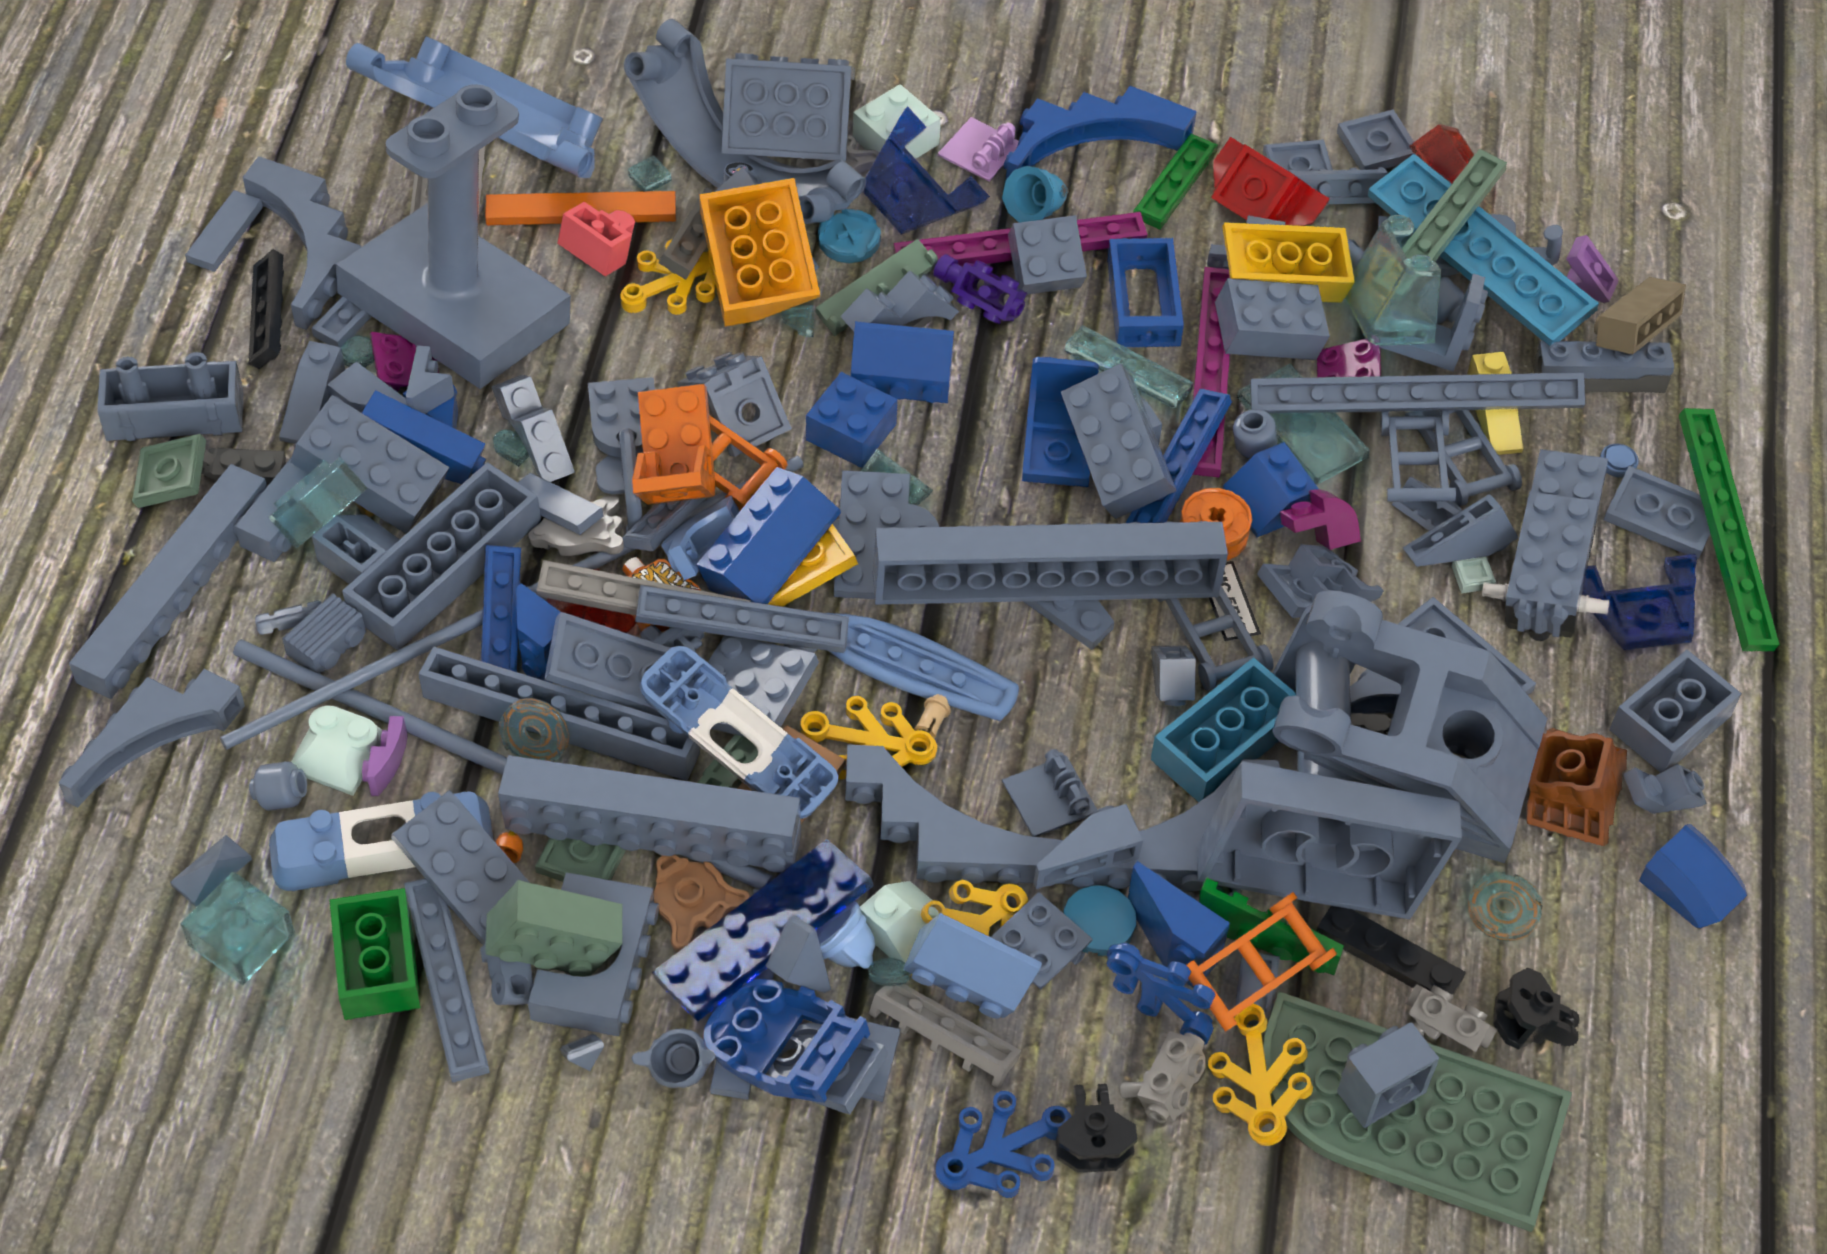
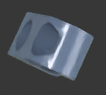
[480,943,533,1005]

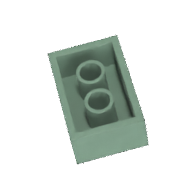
[485,880,622,977]

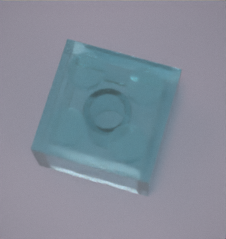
[268,457,368,548]
[180,871,295,985]

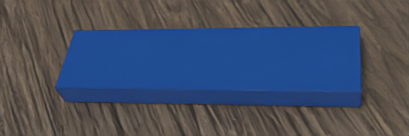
[481,545,521,672]

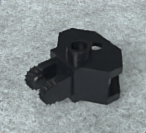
[1493,968,1580,1049]
[1055,1083,1137,1173]

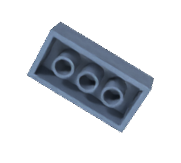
[1061,363,1176,519]
[290,395,449,534]

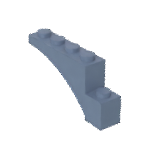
[58,669,245,808]

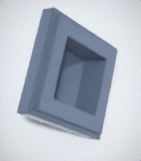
[560,1034,604,1071]

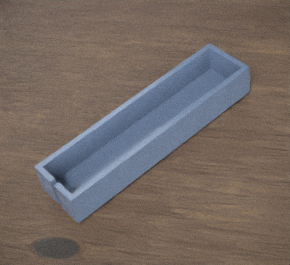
[498,755,801,872]

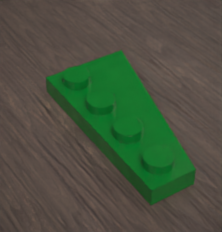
[1199,877,1344,975]

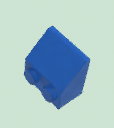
[1222,442,1319,538]
[516,583,560,683]

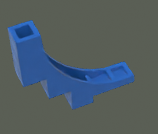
[1004,86,1197,180]

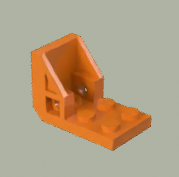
[632,384,716,505]

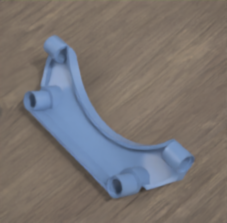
[346,36,603,178]

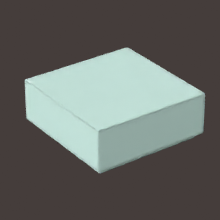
[1451,556,1496,594]

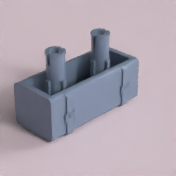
[97,352,244,441]

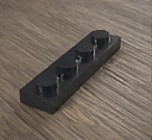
[248,249,284,369]
[1316,906,1466,996]

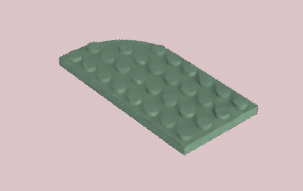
[1263,991,1572,1232]

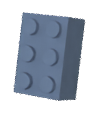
[1215,278,1330,360]
[1609,649,1742,773]

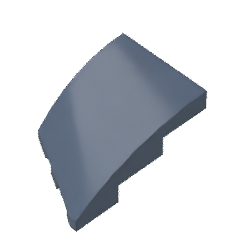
[1257,544,1384,618]

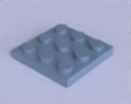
[708,635,819,737]

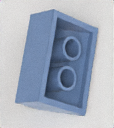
[903,913,1042,1019]

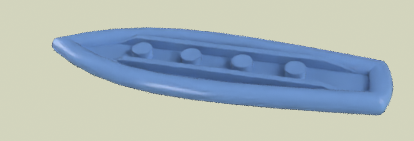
[827,613,1019,721]

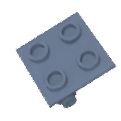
[1002,749,1098,837]
[991,892,1093,990]

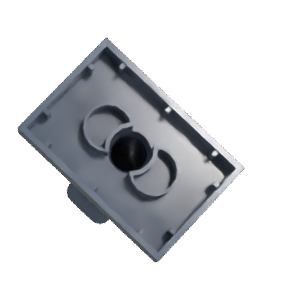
[336,84,571,389]
[1198,604,1462,920]

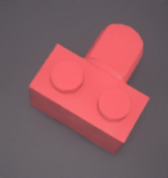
[557,202,635,277]

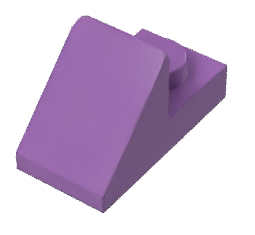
[1567,235,1619,303]

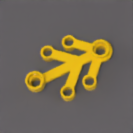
[620,239,716,315]
[800,696,937,780]
[910,880,1028,976]
[1208,1003,1313,1146]

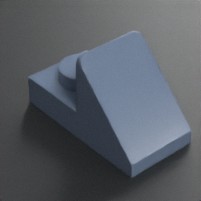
[406,346,454,414]

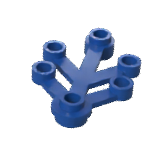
[1107,943,1215,1045]
[935,1091,1072,1198]

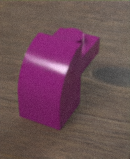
[1280,489,1361,550]

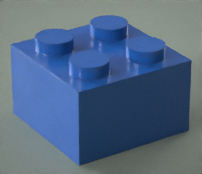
[806,372,898,468]

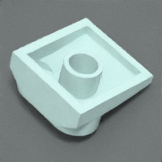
[291,705,382,796]

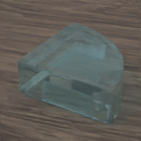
[781,305,814,337]

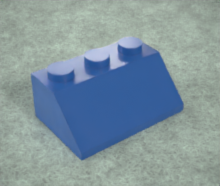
[851,321,954,403]

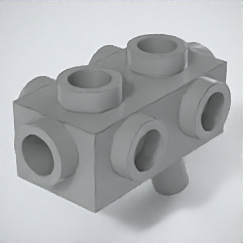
[1406,984,1498,1052]
[1120,1031,1206,1123]

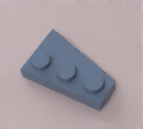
[1023,600,1114,650]

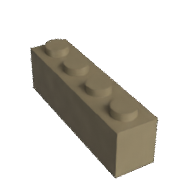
[1594,277,1686,354]

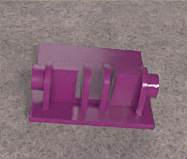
[370,331,439,392]
[1317,336,1381,377]

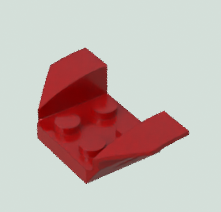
[1211,137,1330,226]

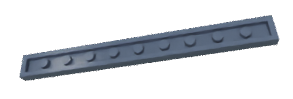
[1250,373,1585,414]

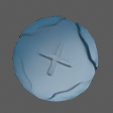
[818,209,881,263]
[1063,886,1136,956]

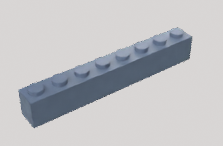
[69,464,267,699]
[419,646,700,781]

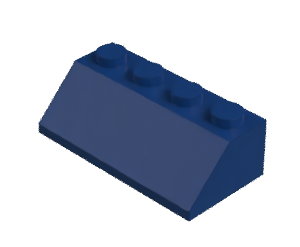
[696,467,841,604]

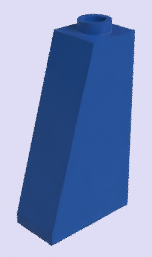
[362,390,486,484]

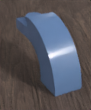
[661,496,740,581]

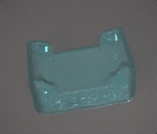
[1345,215,1441,346]

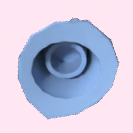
[816,901,875,969]

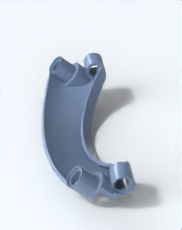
[624,19,866,224]

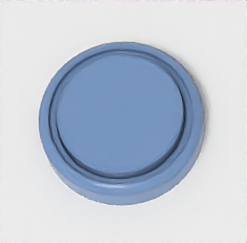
[1600,444,1639,478]

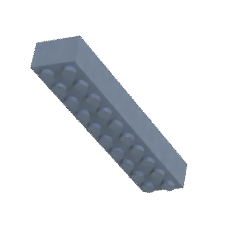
[872,521,1228,605]

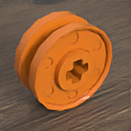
[1180,488,1252,560]

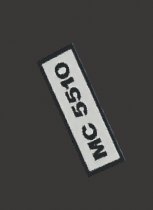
[1208,561,1261,641]

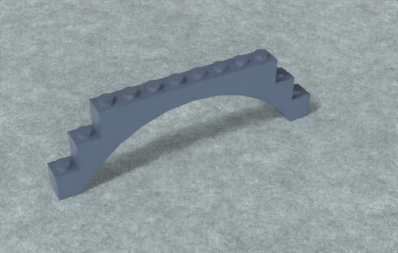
[845,745,1280,891]

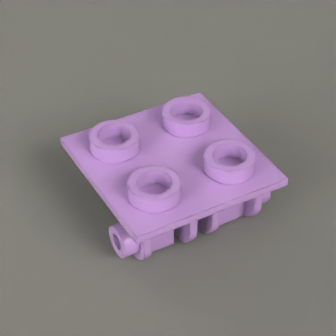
[937,117,1018,182]

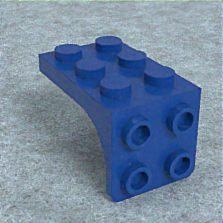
[1022,357,1099,487]

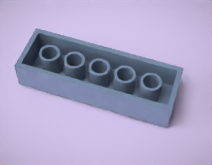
[342,462,541,651]

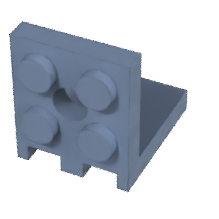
[1379,274,1488,372]
[677,352,792,457]

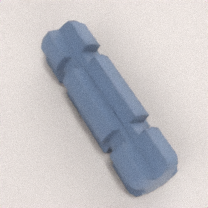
[255,600,321,635]

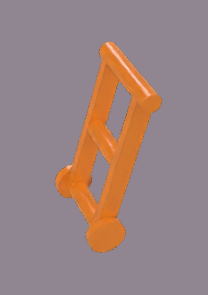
[709,415,788,511]
[1186,892,1337,1032]

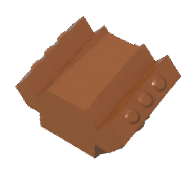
[1527,728,1627,846]

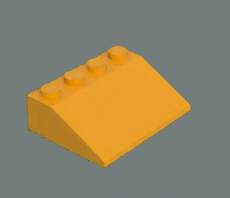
[699,178,820,327]

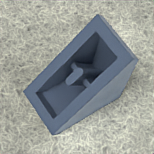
[766,915,831,993]

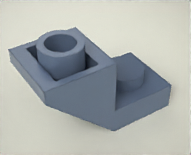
[1623,764,1707,814]

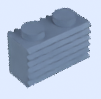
[282,593,366,674]

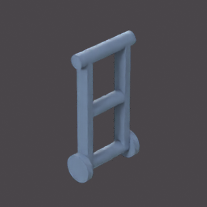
[1380,410,1456,502]
[1405,410,1522,507]
[1158,578,1274,691]

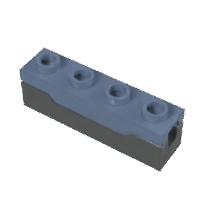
[1533,341,1674,393]

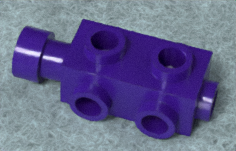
[933,254,1027,324]

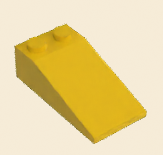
[1222,223,1355,303]

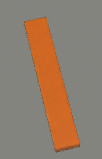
[485,191,676,225]

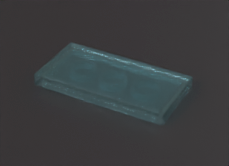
[1237,364,1370,485]

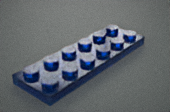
[652,839,874,1022]

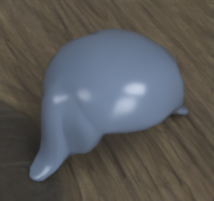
[631,1029,715,1088]

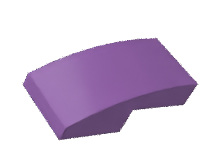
[362,716,408,796]

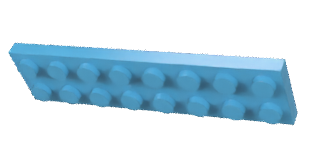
[1368,154,1599,346]

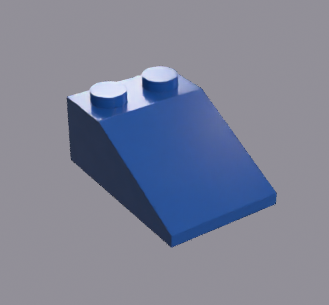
[1128,861,1230,988]

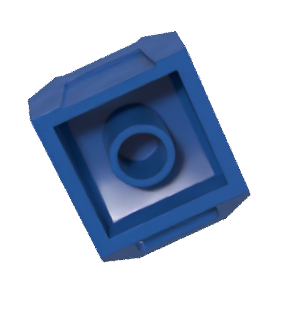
[1639,824,1747,928]

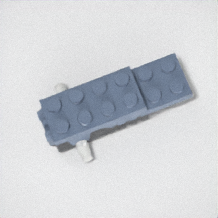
[1482,449,1609,641]

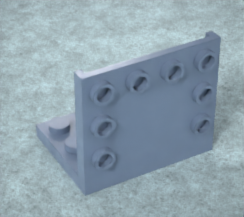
[721,53,855,161]

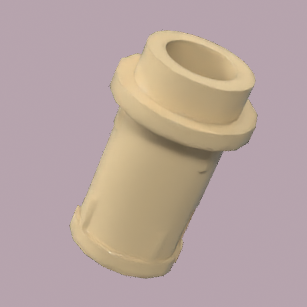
[914,694,951,739]

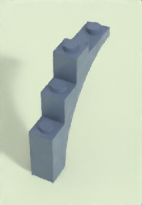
[243,156,362,330]

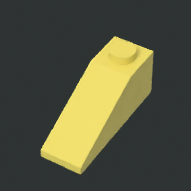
[1467,352,1523,455]

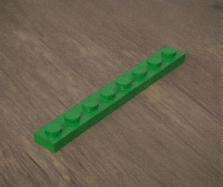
[1678,408,1780,651]

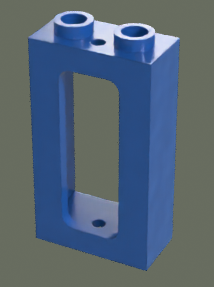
[1107,238,1184,347]

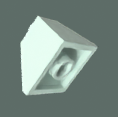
[860,881,939,976]

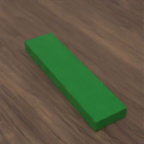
[1133,133,1218,230]

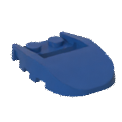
[704,979,870,1103]

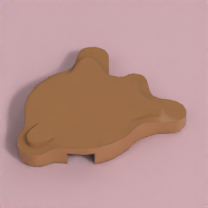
[654,855,752,953]

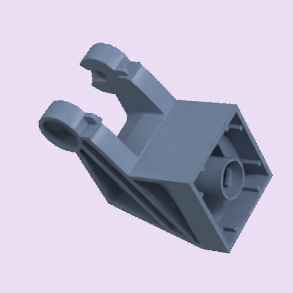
[1273,591,1547,863]

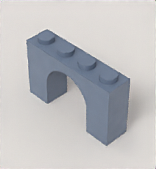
[528,872,659,1036]

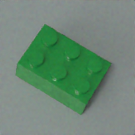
[329,888,421,1020]

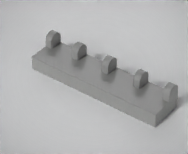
[869,977,1021,1089]

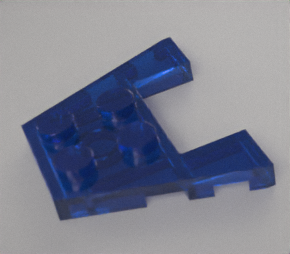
[863,106,990,235]
[1582,554,1697,650]

